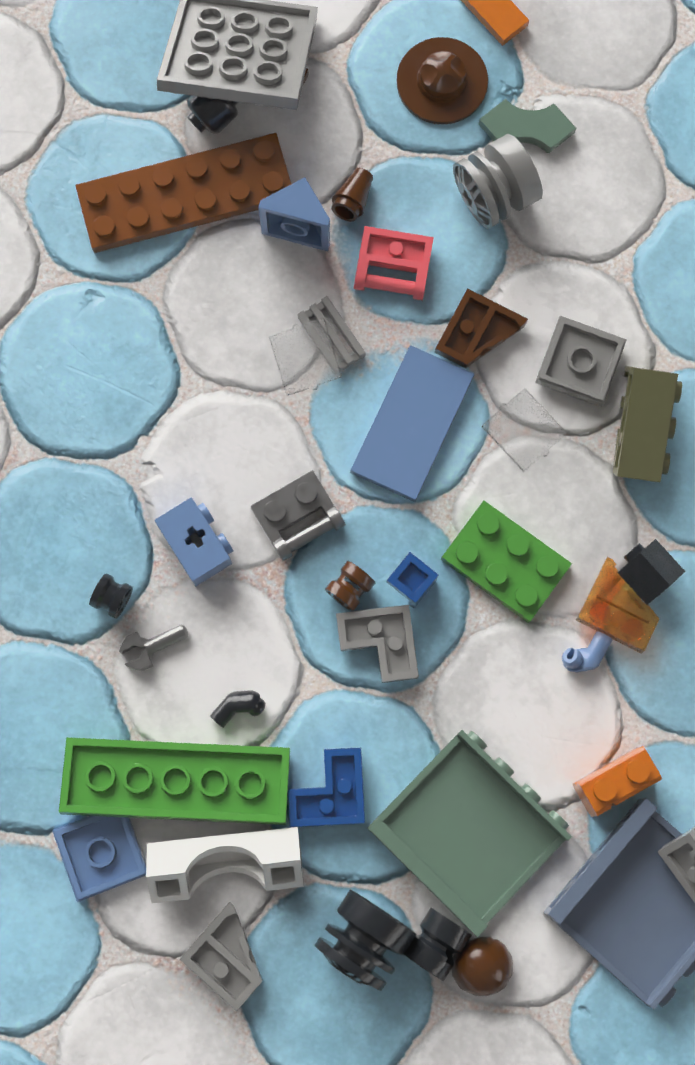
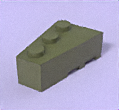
[613,366,682,482]

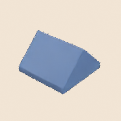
[258,177,330,251]

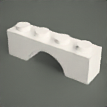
[146,827,304,904]

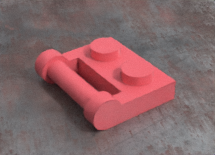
[354,226,434,301]

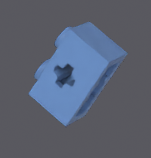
[154,497,233,587]

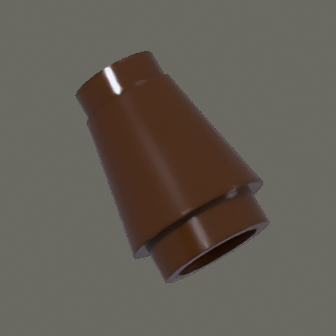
[331,168,373,222]

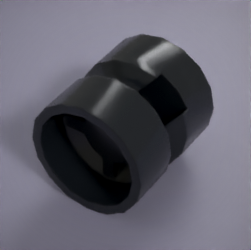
[404,908,472,981]

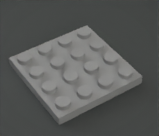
[157,0,318,110]

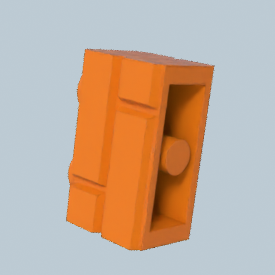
[573,746,662,817]

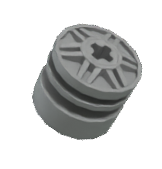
[453,134,543,229]

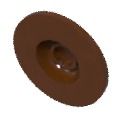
[396,37,488,124]

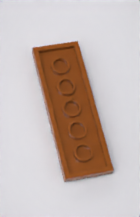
[75,133,291,253]

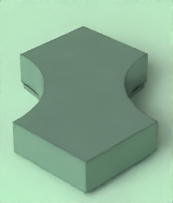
[479,99,576,153]

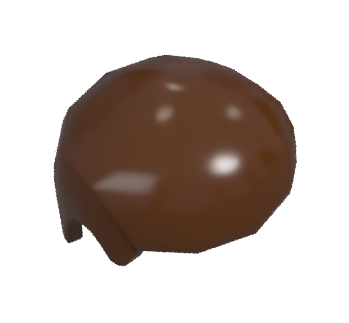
[452,936,513,996]

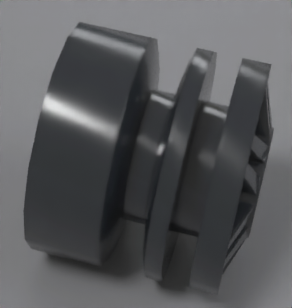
[314,889,417,991]

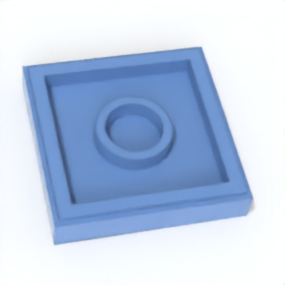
[52,816,146,902]

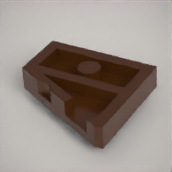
[434,288,528,368]

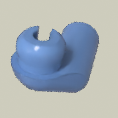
[562,631,612,673]

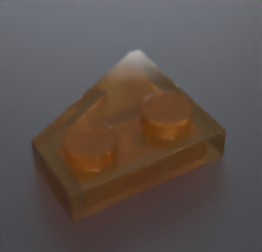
[576,557,659,654]

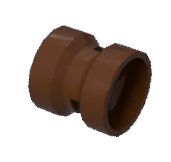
[325,561,376,612]

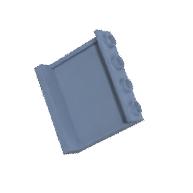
[543,798,695,1009]

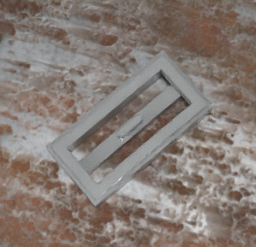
[298,296,366,374]

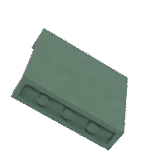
[367,730,572,937]

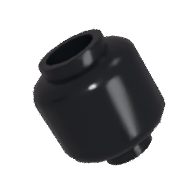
[187,96,239,134]

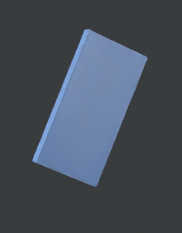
[350,345,474,502]

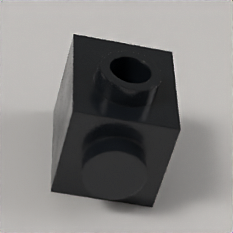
[617,539,686,605]

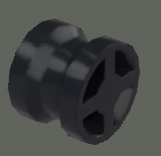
[89,573,133,619]

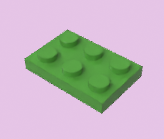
[441,500,572,623]

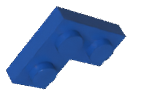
[288,747,365,827]

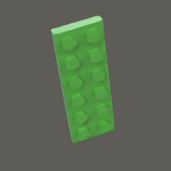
[59,737,290,825]

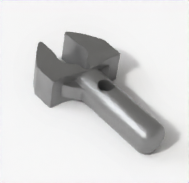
[119,625,188,671]

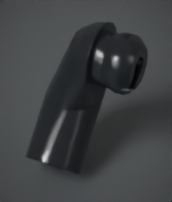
[209,690,266,728]

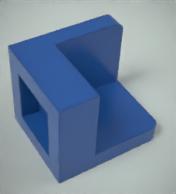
[386,552,439,608]

